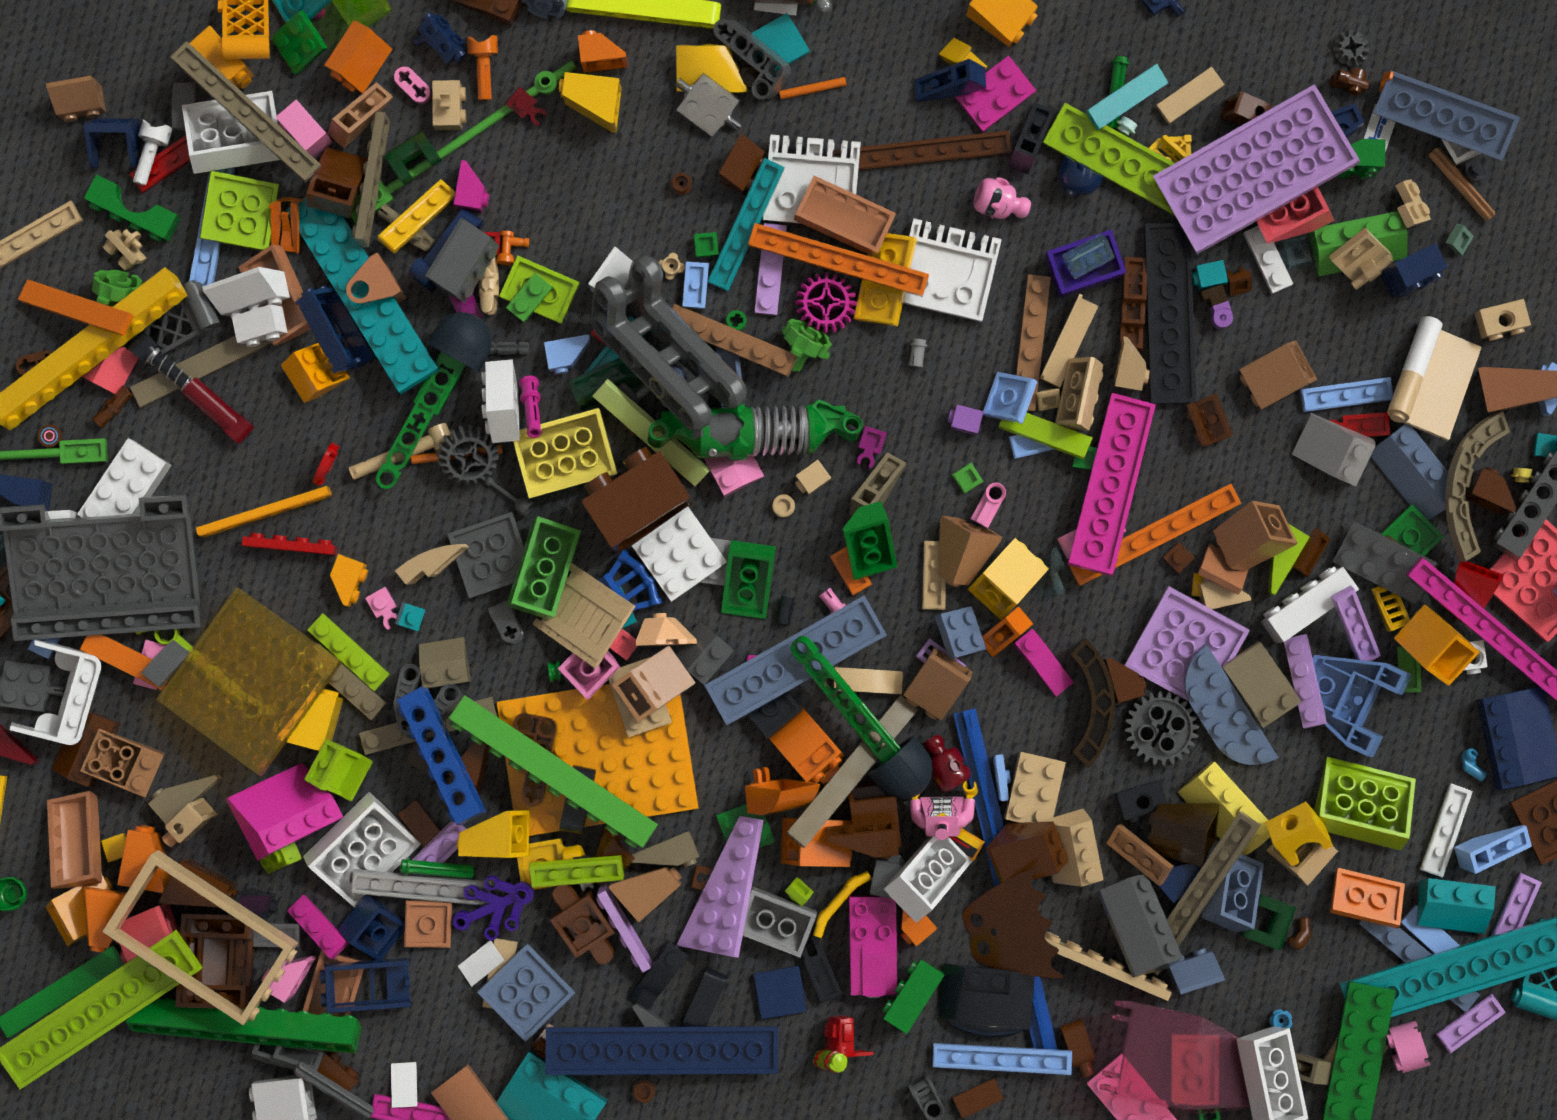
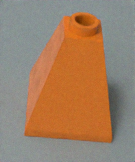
[82,886,127,952]

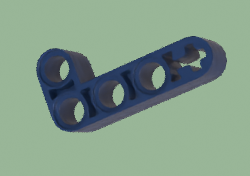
[408,208,484,292]

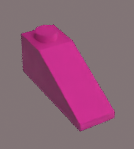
[1013,628,1074,697]

